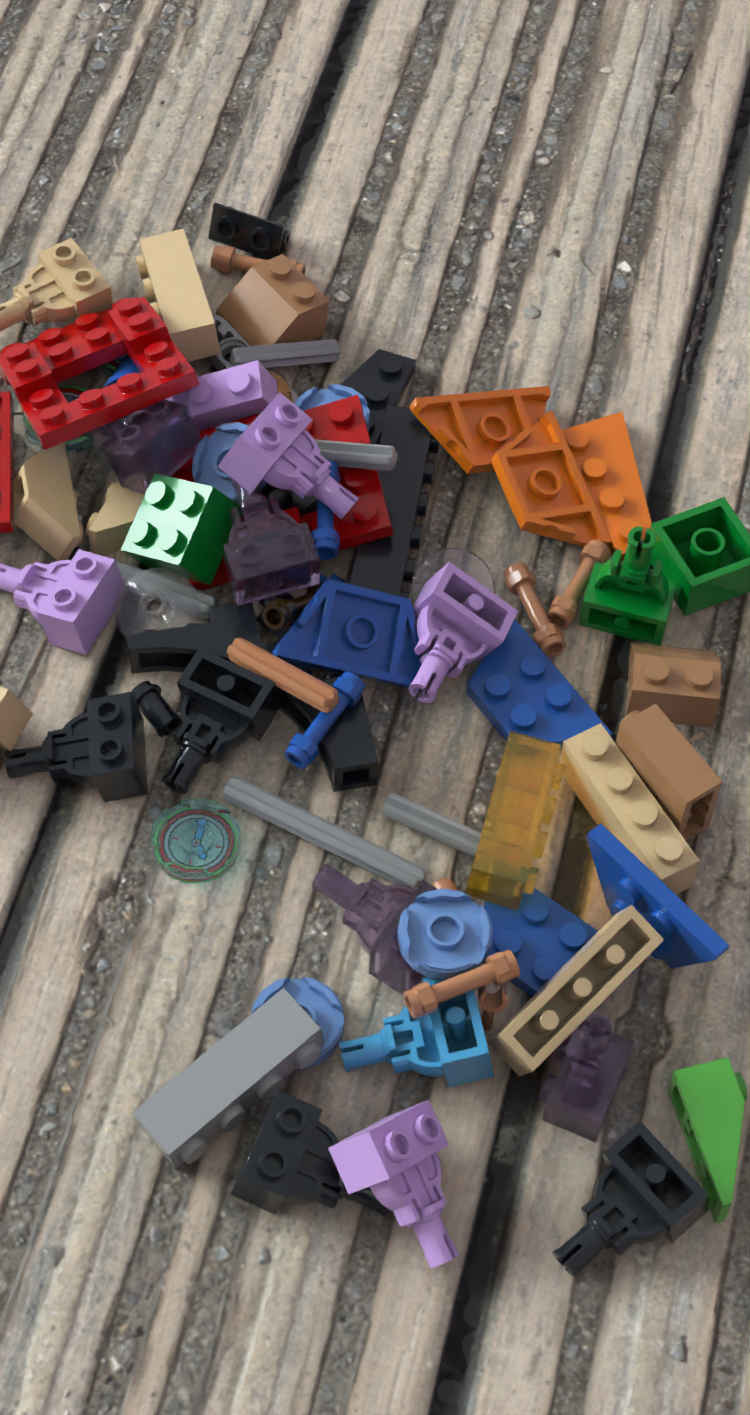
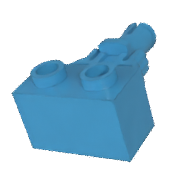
[339,977,495,1088]

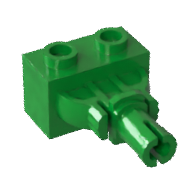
[579,526,678,645]

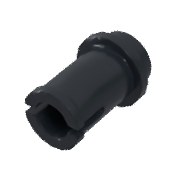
[130,681,181,737]

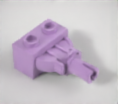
[218,392,359,519]
[0,549,127,655]
[408,562,518,703]
[328,1100,459,1268]

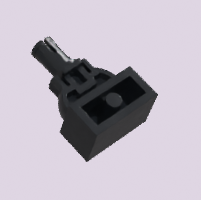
[162,647,281,794]
[4,692,148,802]
[230,1090,388,1216]
[552,1121,709,1277]

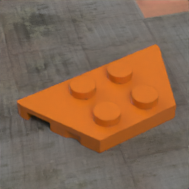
[409,386,551,474]
[491,411,612,547]

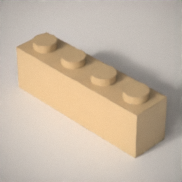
[135,228,221,362]
[558,723,700,894]
[487,905,664,1077]

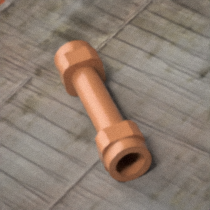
[211,245,306,275]
[547,540,611,630]
[503,562,566,657]
[403,949,520,1019]

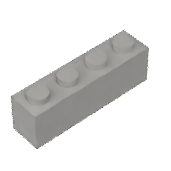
[132,987,325,1169]

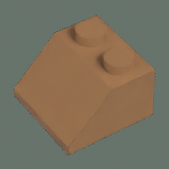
[216,254,330,346]
[626,642,721,727]

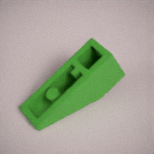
[667,1057,747,1223]

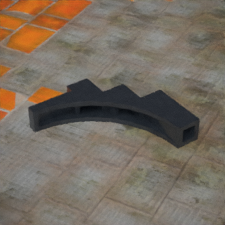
[127,602,378,792]

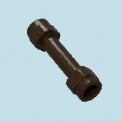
[262,581,325,630]

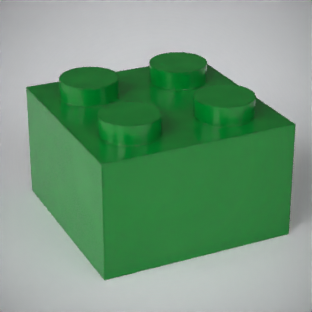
[121,473,244,585]
[650,497,750,616]

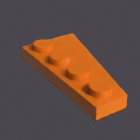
[562,412,652,562]

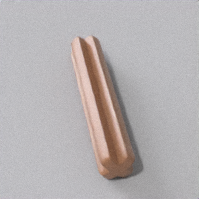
[227,638,340,713]

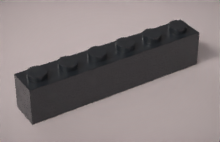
[350,405,440,598]

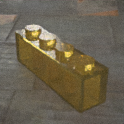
[465,731,565,910]

